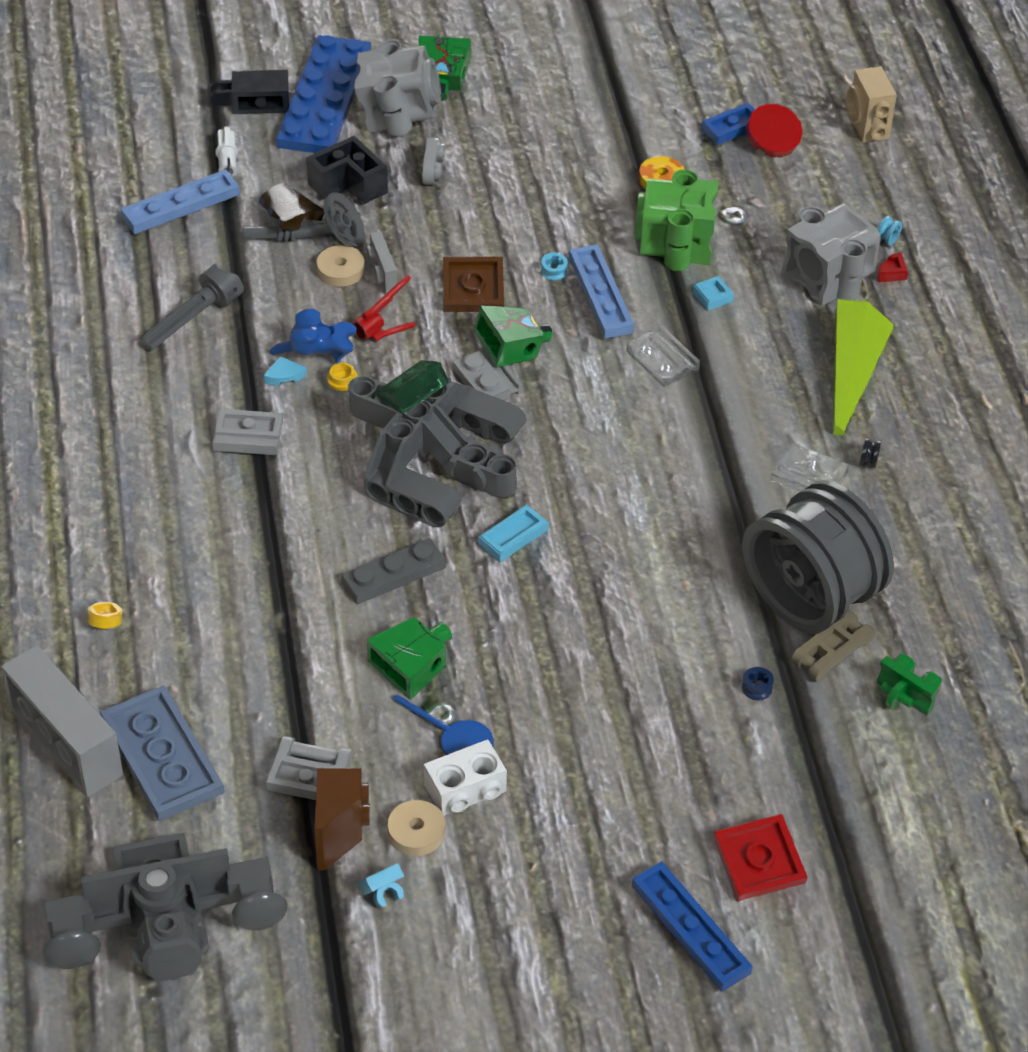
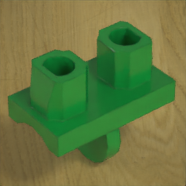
[876,653,942,716]

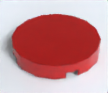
[746,103,803,157]

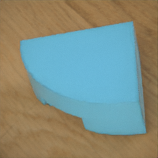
[264,356,307,386]

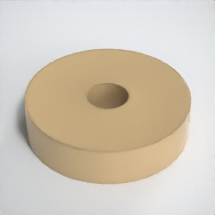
[317,245,365,287]
[388,800,446,856]

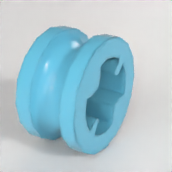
[878,216,902,246]
[541,252,568,280]

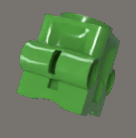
[635,169,719,271]

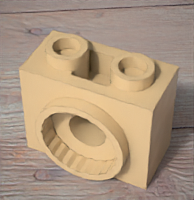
[846,66,897,143]

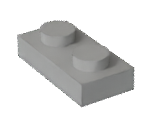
[366,231,397,294]

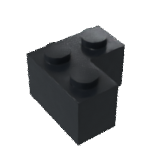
[306,135,388,204]

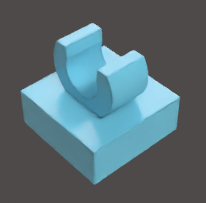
[357,863,404,908]

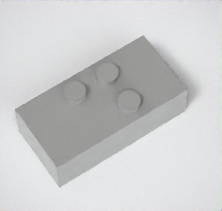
[1,645,123,798]

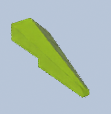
[833,299,893,436]

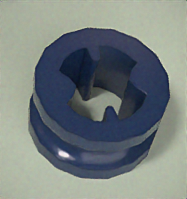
[742,667,774,701]

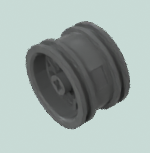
[742,480,894,634]

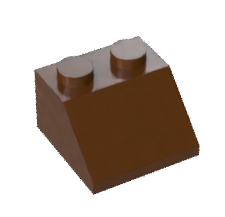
[315,768,370,870]

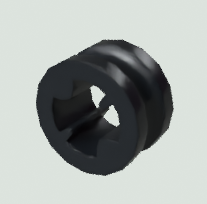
[860,437,882,468]

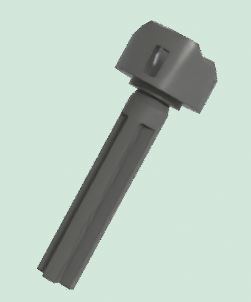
[140,264,244,352]

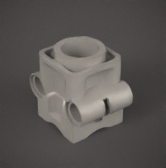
[354,40,441,136]
[782,203,881,306]

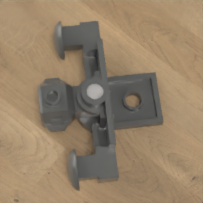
[43,833,287,982]

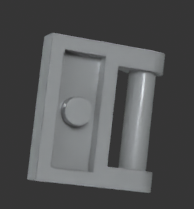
[266,736,353,800]

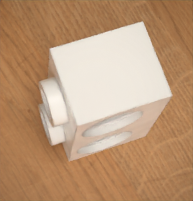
[424,739,507,816]

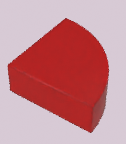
[877,252,908,282]

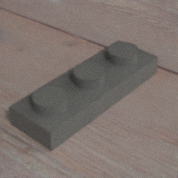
[342,538,446,605]

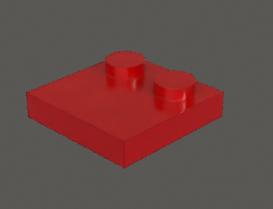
[713,814,808,902]

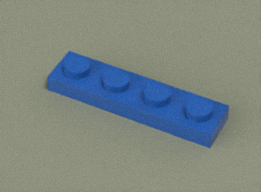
[632,861,753,992]

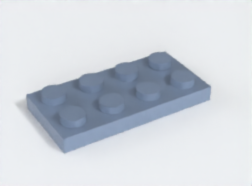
[100,685,225,821]

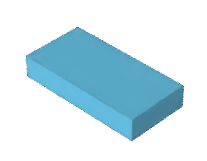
[478,504,549,563]

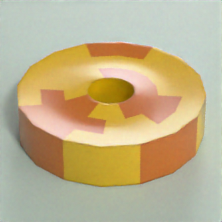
[639,156,684,190]

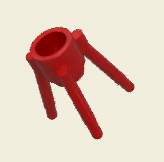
[352,275,416,342]

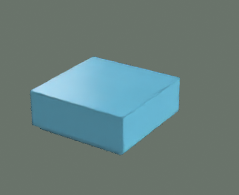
[692,276,734,311]

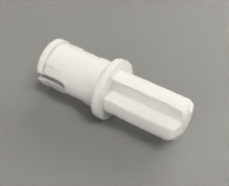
[215,127,238,177]

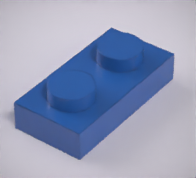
[701,103,755,145]

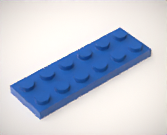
[276,35,371,153]

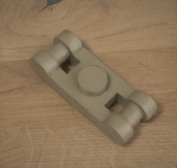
[791,610,876,682]

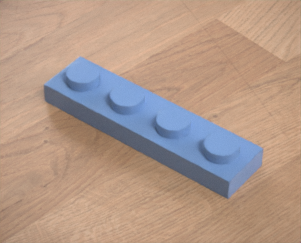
[121,170,240,234]
[569,244,634,339]

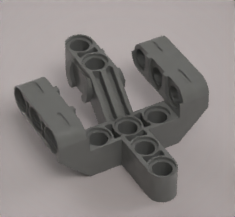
[348,374,526,528]

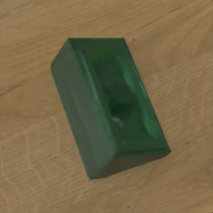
[376,360,448,414]

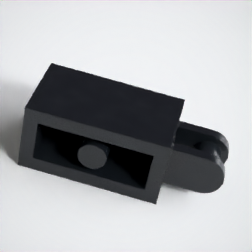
[210,70,290,115]

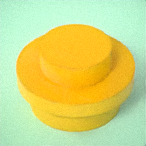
[327,362,358,391]

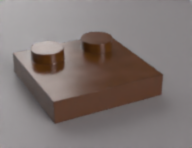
[443,256,504,312]

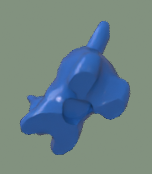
[270,308,357,363]

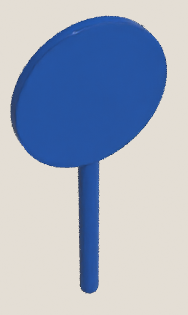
[394,695,494,755]

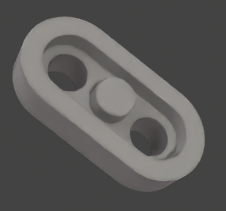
[423,137,445,185]

